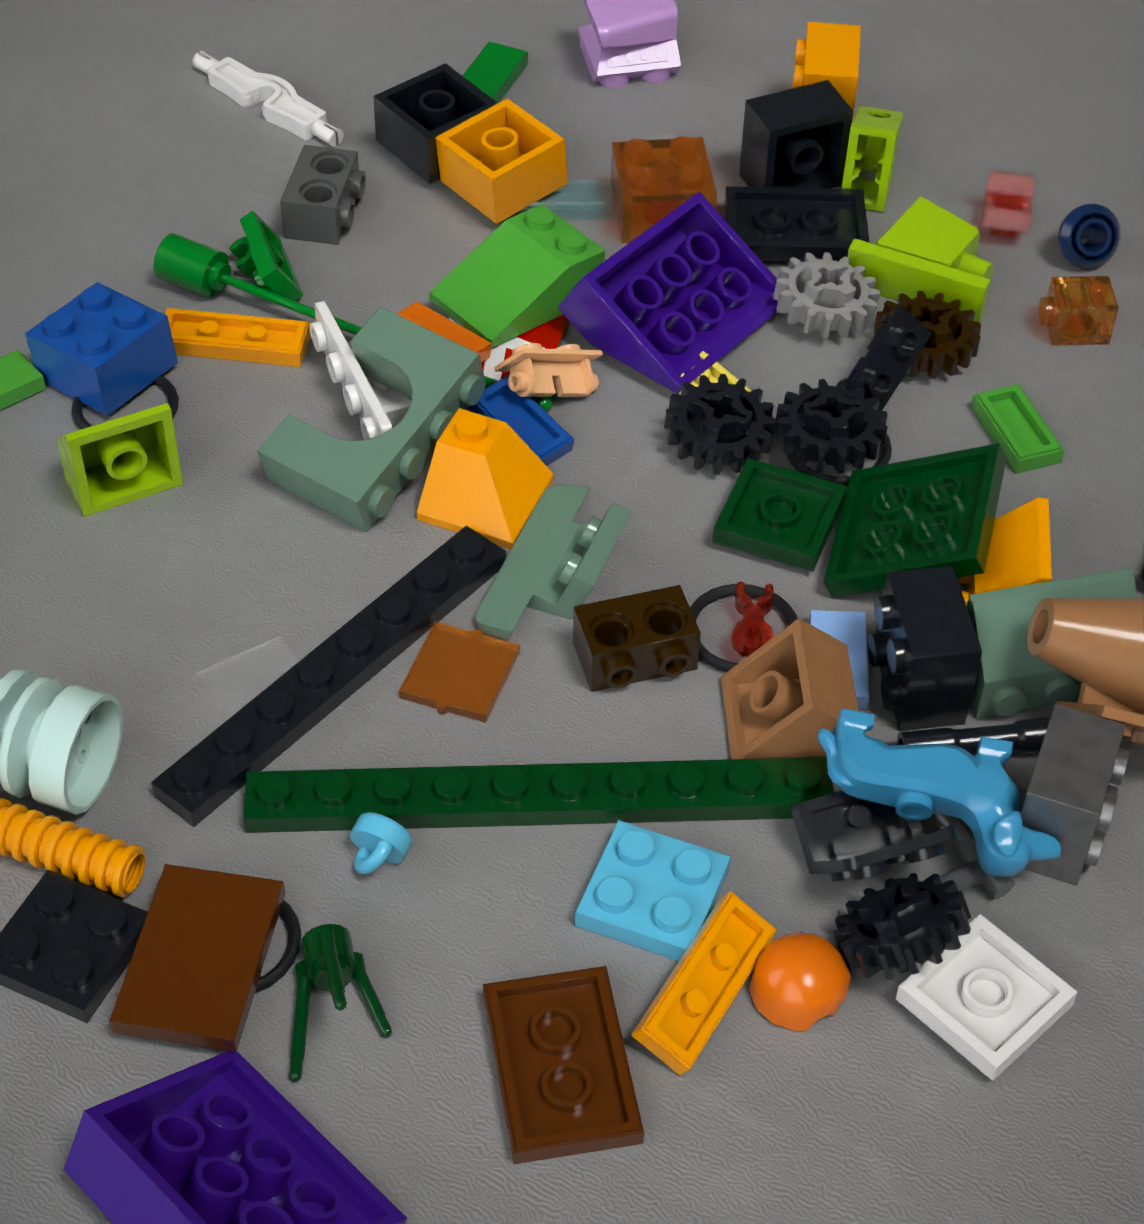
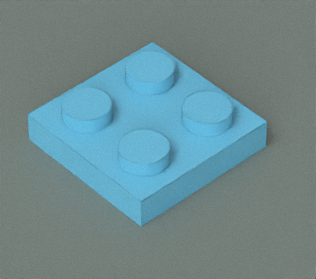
[575,820,731,961]

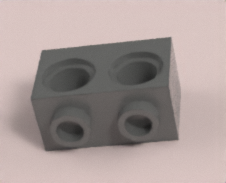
[280,145,366,245]

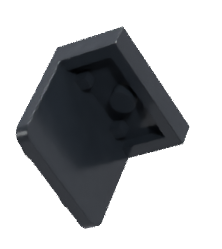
[790,790,958,882]

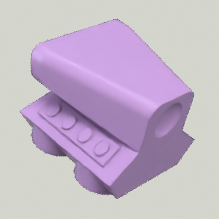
[578,0,681,88]

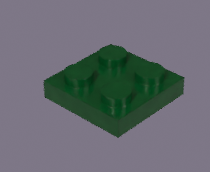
[712,458,847,572]

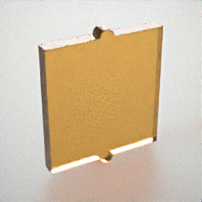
[399,622,520,723]

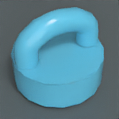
[349,812,412,874]

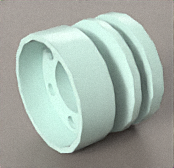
[0,669,123,815]

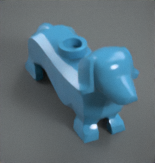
[818,708,1061,877]

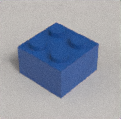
[25,282,178,416]

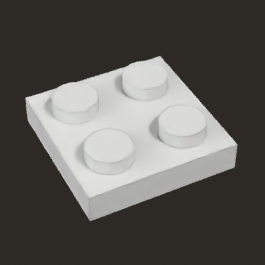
[896,914,1078,1081]

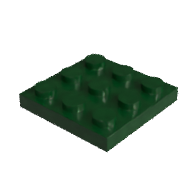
[823,443,1007,597]

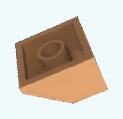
[721,618,859,759]

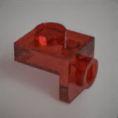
[982,170,1035,237]

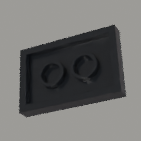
[724,186,870,262]

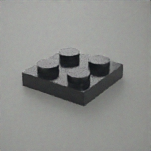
[0,870,148,1023]

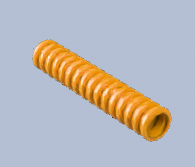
[0,798,146,898]

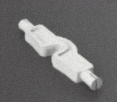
[193,51,344,147]

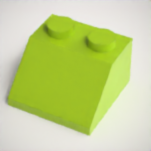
[56,403,183,517]

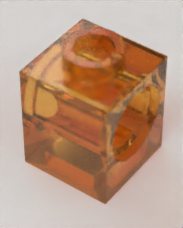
[1038,276,1119,346]

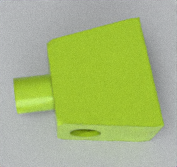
[842,106,904,213]
[876,196,994,279]

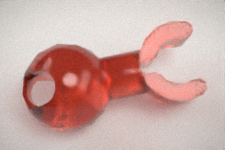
[730,581,774,657]

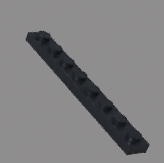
[151,525,506,827]

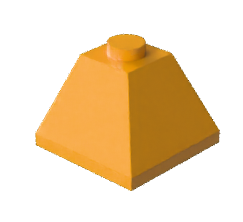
[416,408,554,550]

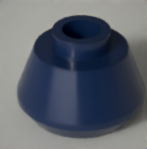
[1058,204,1120,269]

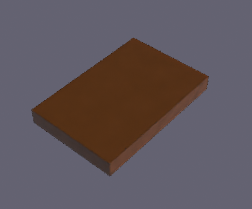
[109,864,286,1052]
[483,966,644,1164]

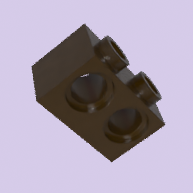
[573,585,701,692]

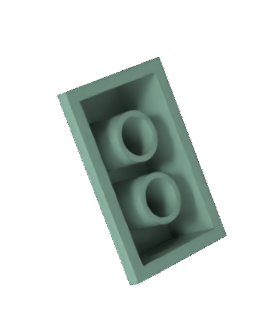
[967,567,1137,719]

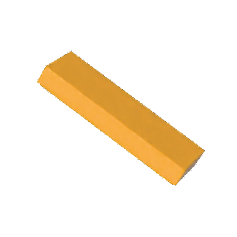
[165,308,311,367]
[631,891,777,1076]

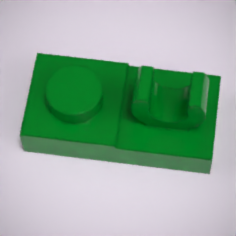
[229,210,303,301]

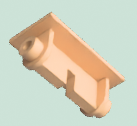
[494,343,603,397]

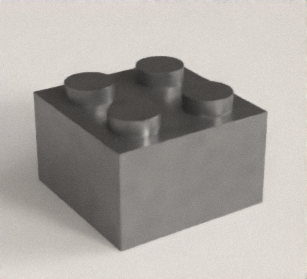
[1021,704,1131,886]

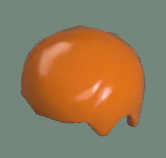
[748,931,851,1031]

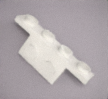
[309,301,411,440]

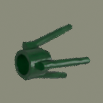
[289,924,392,1082]

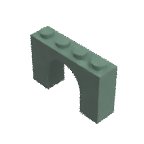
[257,307,486,532]

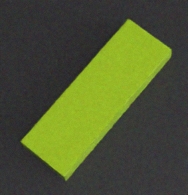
[847,239,991,322]

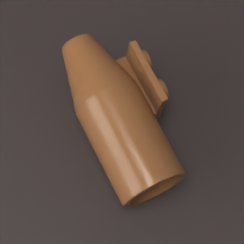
[1027,598,1144,746]

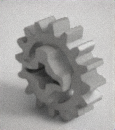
[773,252,880,338]

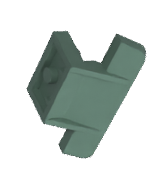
[476,484,632,640]

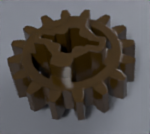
[873,291,981,379]

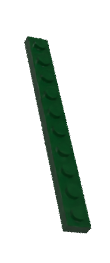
[244,757,834,833]

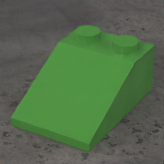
[429,204,606,349]

